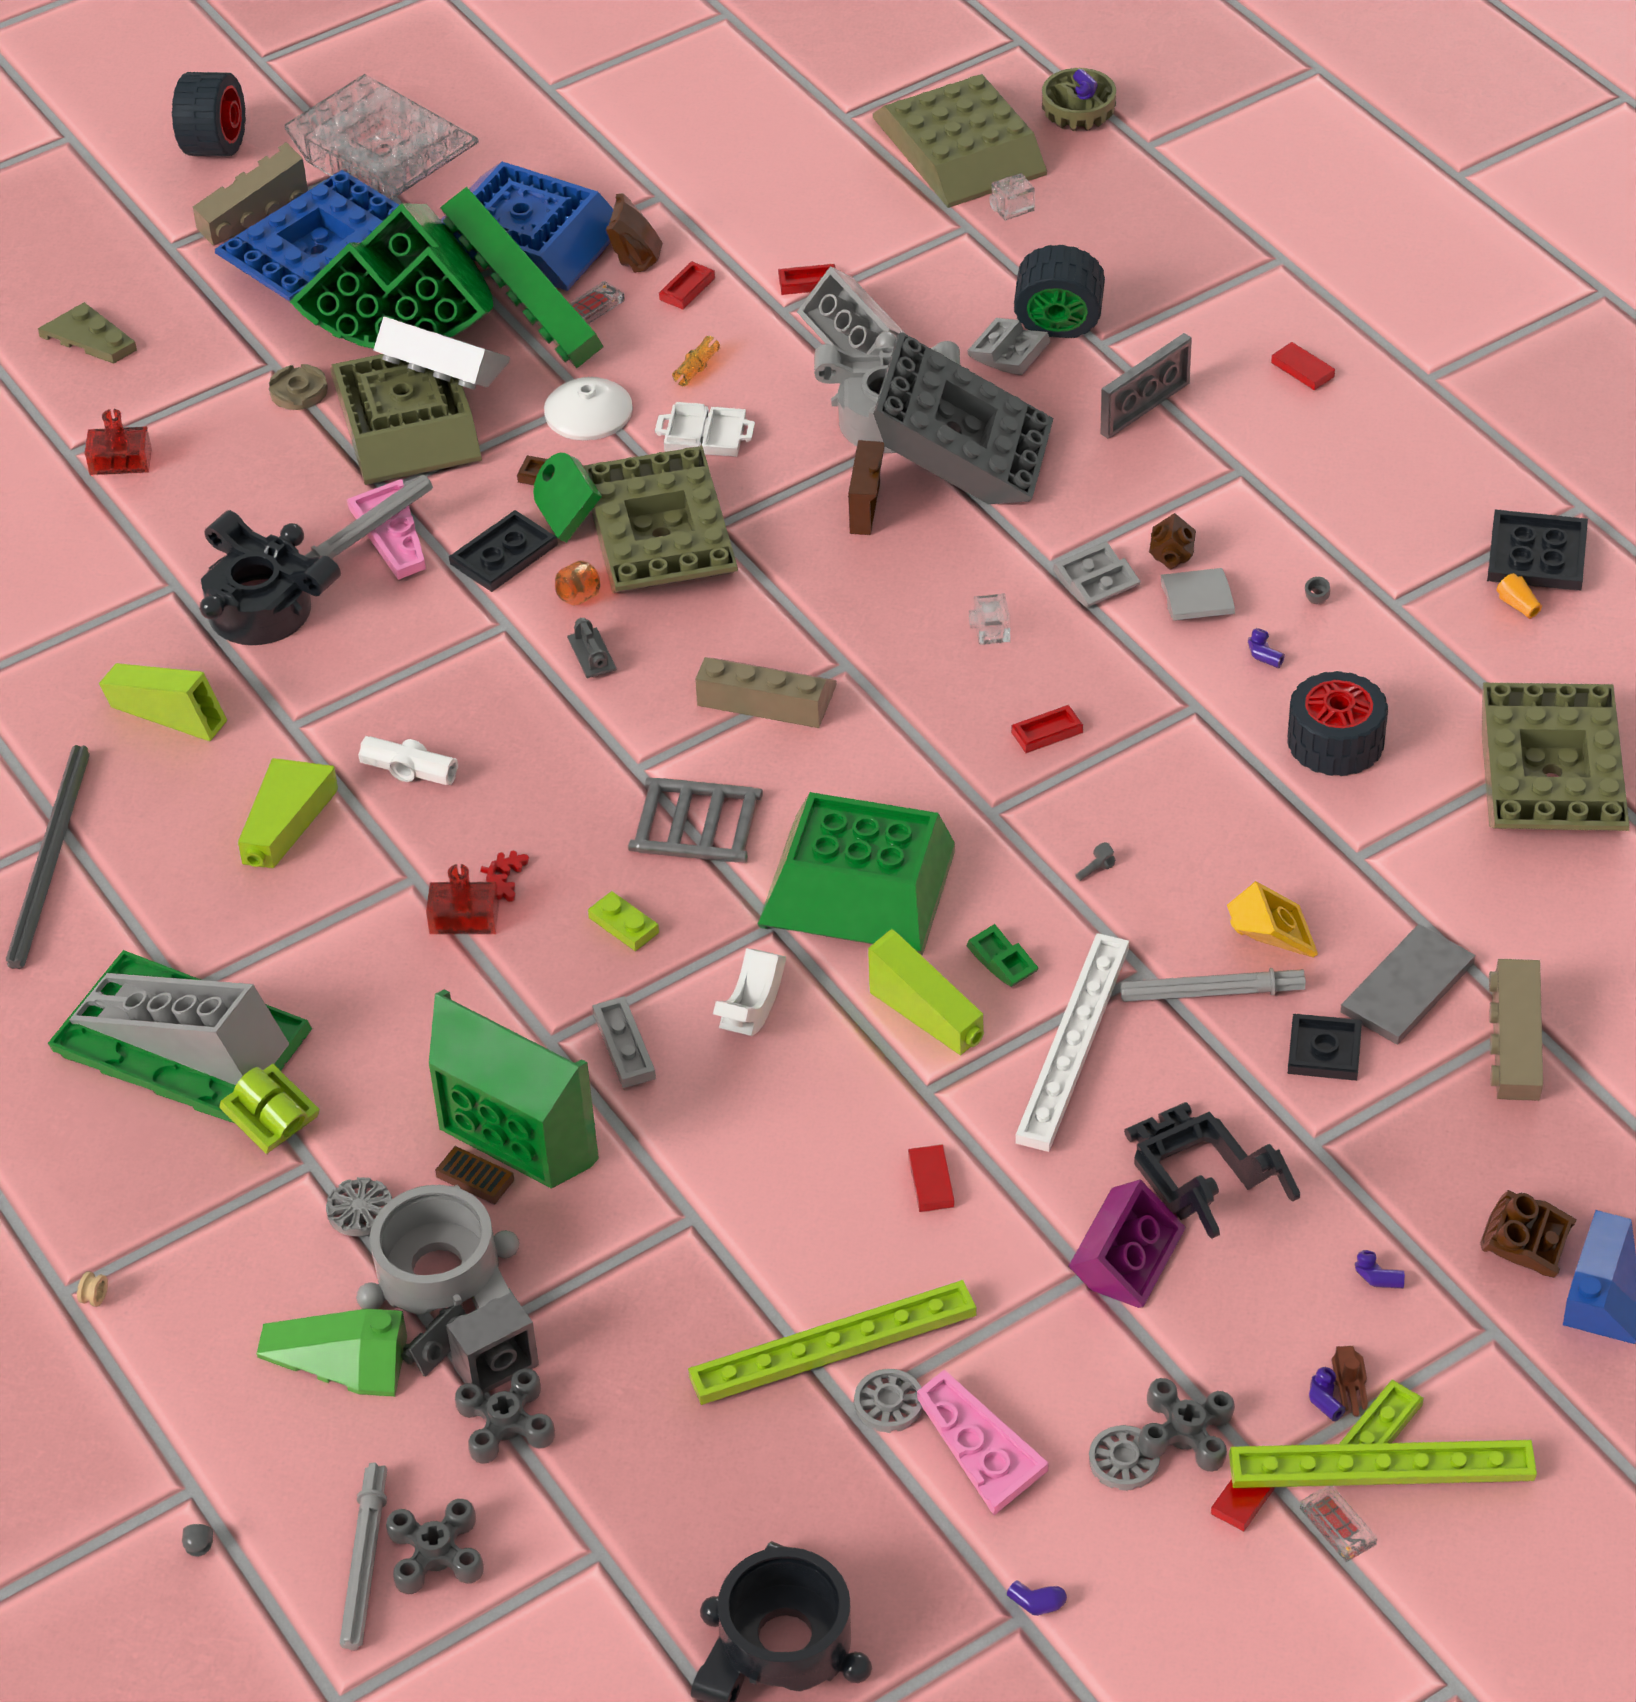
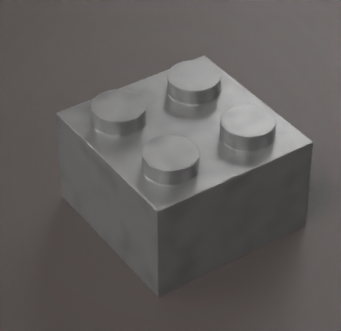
[446,1292,539,1394]

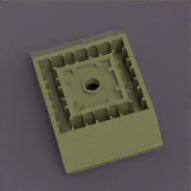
[330,354,482,485]
[584,446,738,593]
[1482,682,1629,831]

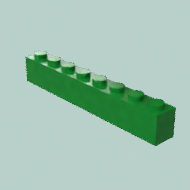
[440,186,604,368]

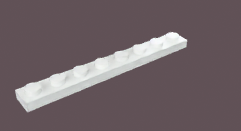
[1016,933,1129,1152]

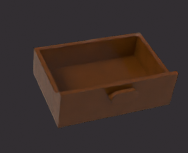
[848,440,885,535]

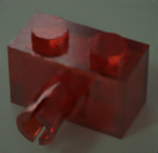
[85,409,152,475]
[426,864,499,934]

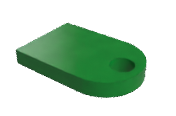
[533,453,602,543]

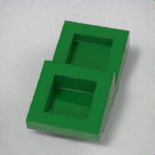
[966,924,1038,987]

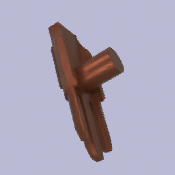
[1331,1346,1368,1417]

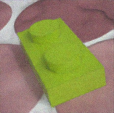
[588,891,659,952]

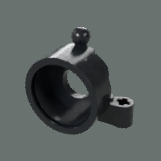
[199,510,341,645]
[691,1541,872,1702]

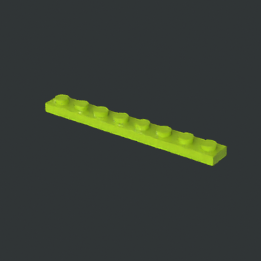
[688,1280,977,1405]
[1229,1440,1537,1488]

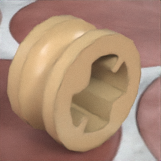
[77,1271,108,1307]

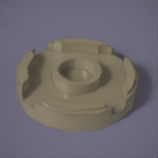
[269,364,328,410]

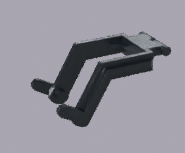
[1124,1102,1300,1239]

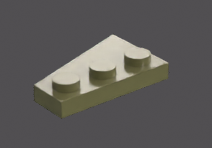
[38,302,137,364]

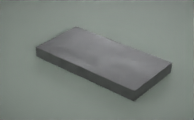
[1100,333,1192,439]
[1340,924,1476,1045]

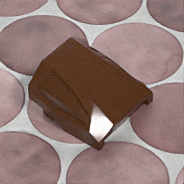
[606,193,663,273]
[1480,1190,1577,1278]

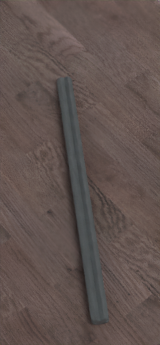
[6,745,90,969]

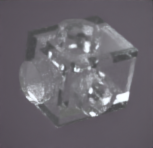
[989,173,1035,221]
[969,593,1010,645]

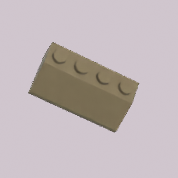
[695,657,837,728]

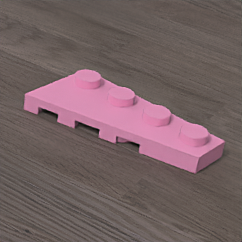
[347,479,426,580]
[917,1370,1049,1515]

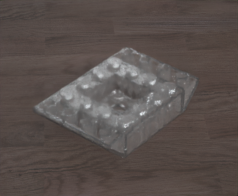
[284,74,479,200]

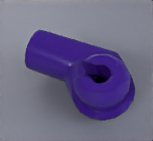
[1073,69,1098,100]
[1248,628,1285,668]
[1355,1250,1405,1289]
[1309,1367,1346,1421]
[1007,1580,1067,1616]

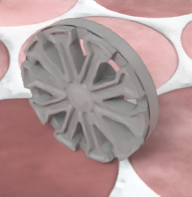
[326,1177,392,1236]
[854,1369,923,1433]
[1089,1425,1160,1491]

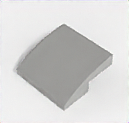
[967,318,1050,375]
[1053,541,1141,608]
[1161,568,1235,621]

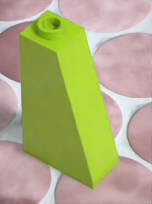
[99,663,227,741]
[238,758,338,868]
[868,929,984,1056]

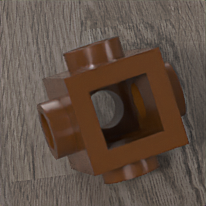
[1149,513,1196,570]

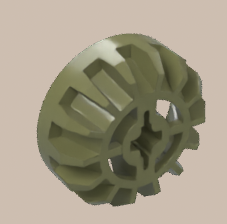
[1042,68,1116,131]

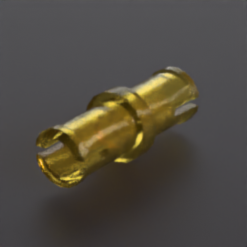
[672,336,720,386]

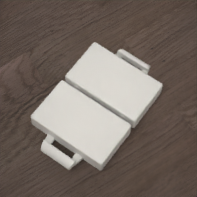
[655,402,755,457]

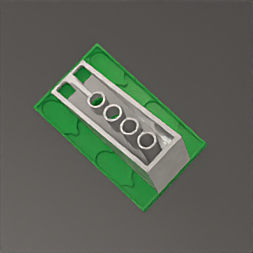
[48,950,313,1123]

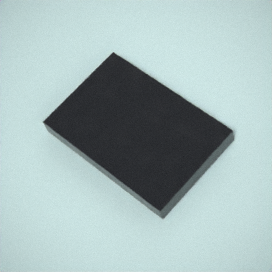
[449,510,558,592]

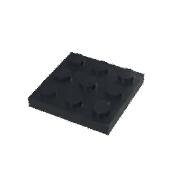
[1487,509,1588,591]

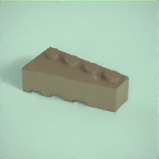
[193,142,308,245]
[1489,959,1543,1101]

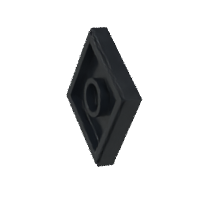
[1287,1014,1362,1081]

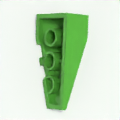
[256,1309,407,1397]

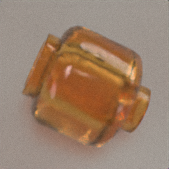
[555,560,601,606]

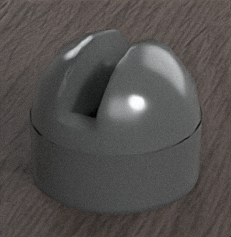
[1305,577,1330,604]
[182,1524,213,1557]

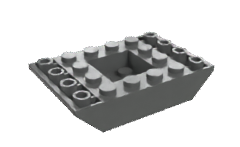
[873,331,1054,505]

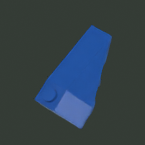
[1563,1210,1636,1344]

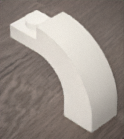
[713,948,787,1036]

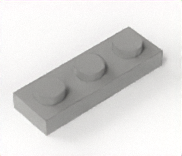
[592,996,656,1088]

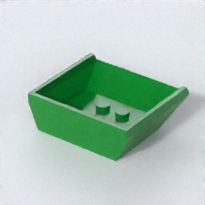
[758,792,955,955]
[429,989,599,1189]

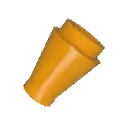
[1496,573,1542,619]

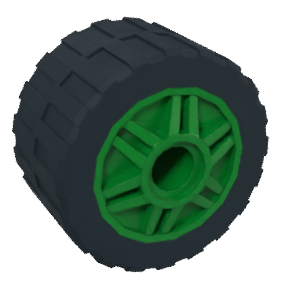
[1014,245,1105,338]

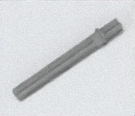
[304,474,433,559]
[1121,968,1306,1002]
[340,1463,387,1651]

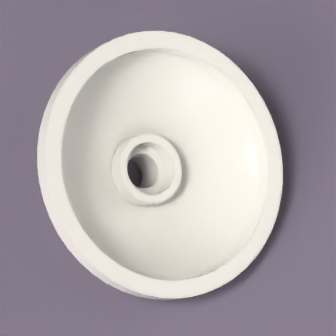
[544,377,633,441]

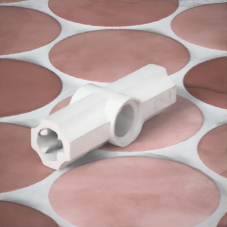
[358,736,458,785]

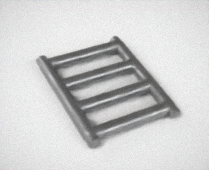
[628,777,763,863]

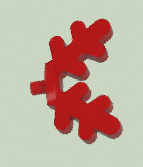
[480,850,529,902]

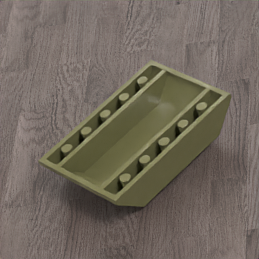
[873,74,1047,208]

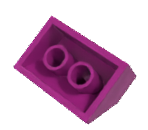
[1068,1179,1186,1308]

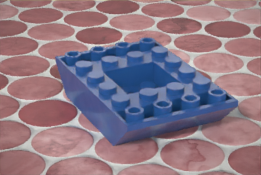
[440,161,613,291]
[215,170,399,301]

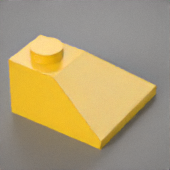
[1227,881,1318,958]

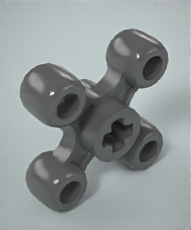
[455,1368,555,1464]
[1138,1378,1235,1472]
[386,1499,484,1594]

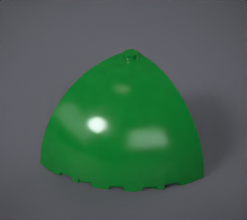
[289,203,493,349]

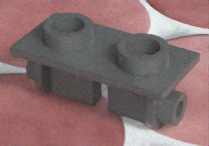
[567,618,617,678]
[401,1304,466,1377]

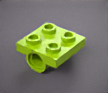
[220,1063,320,1154]

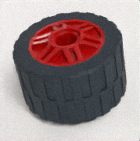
[172,72,246,156]
[1287,671,1388,776]

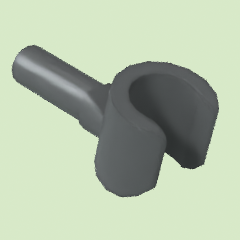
[1075,842,1115,881]

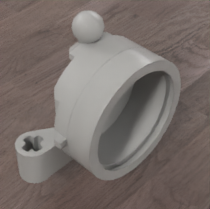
[814,331,960,453]
[356,1184,520,1315]

